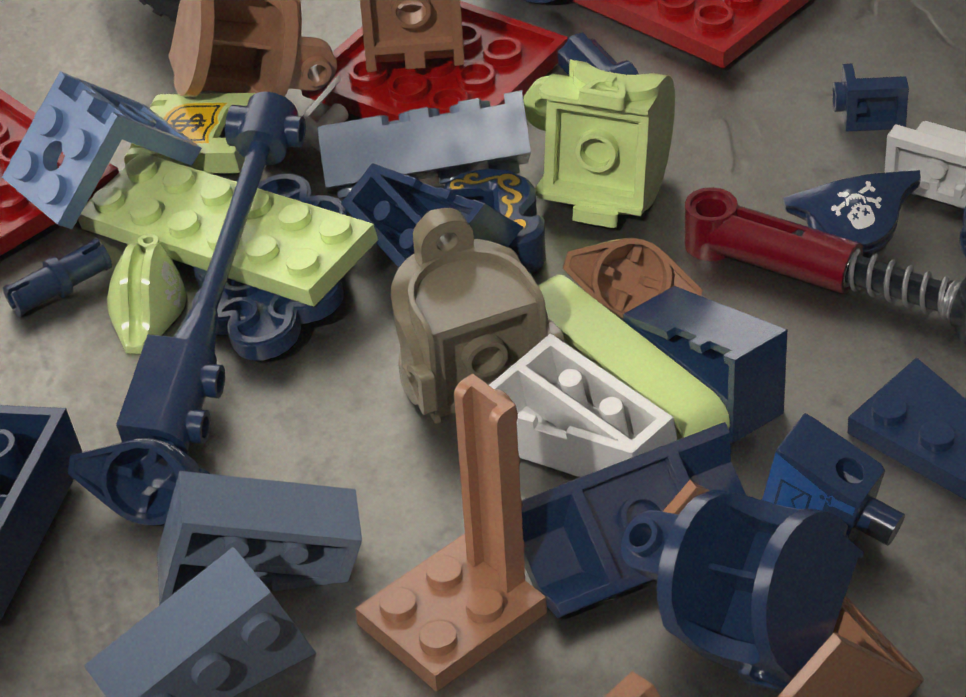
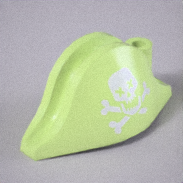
[107,233,187,354]

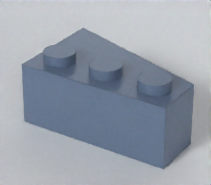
[157,471,362,605]
[84,547,316,697]

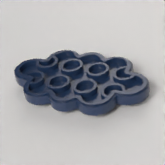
[192,174,348,360]

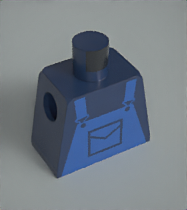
[762,413,905,546]

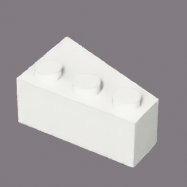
[489,333,677,477]

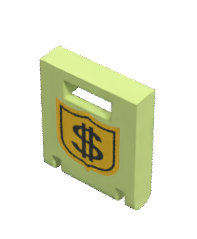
[124,93,256,173]

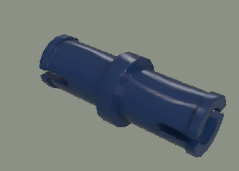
[3,238,112,317]

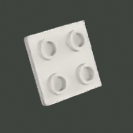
[884,121,966,209]

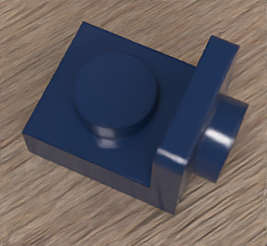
[832,63,909,131]

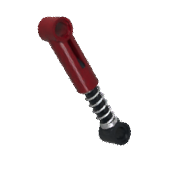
[684,187,966,344]

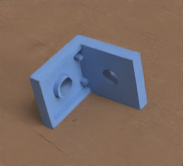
[2,71,202,229]

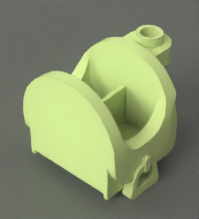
[523,59,675,228]

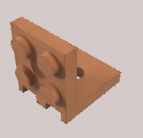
[360,0,464,72]

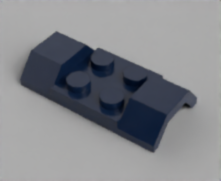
[522,422,747,618]

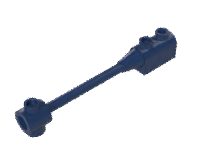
[116,92,306,454]

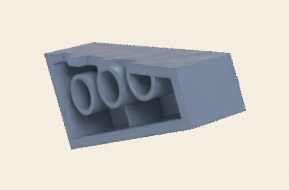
[317,90,531,199]

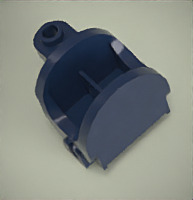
[621,490,864,693]

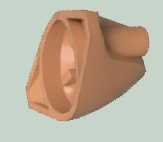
[563,238,703,318]

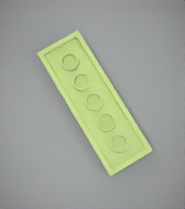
[78,152,378,307]

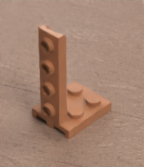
[355,373,547,692]

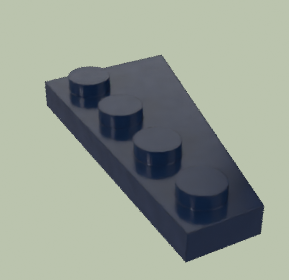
[847,357,966,500]

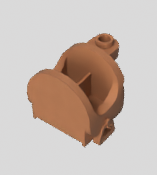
[168,0,337,97]

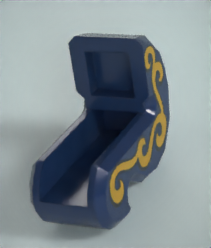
[444,169,546,274]

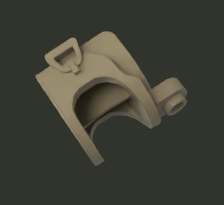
[391,208,564,424]

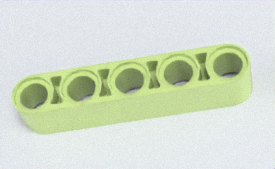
[538,275,730,440]

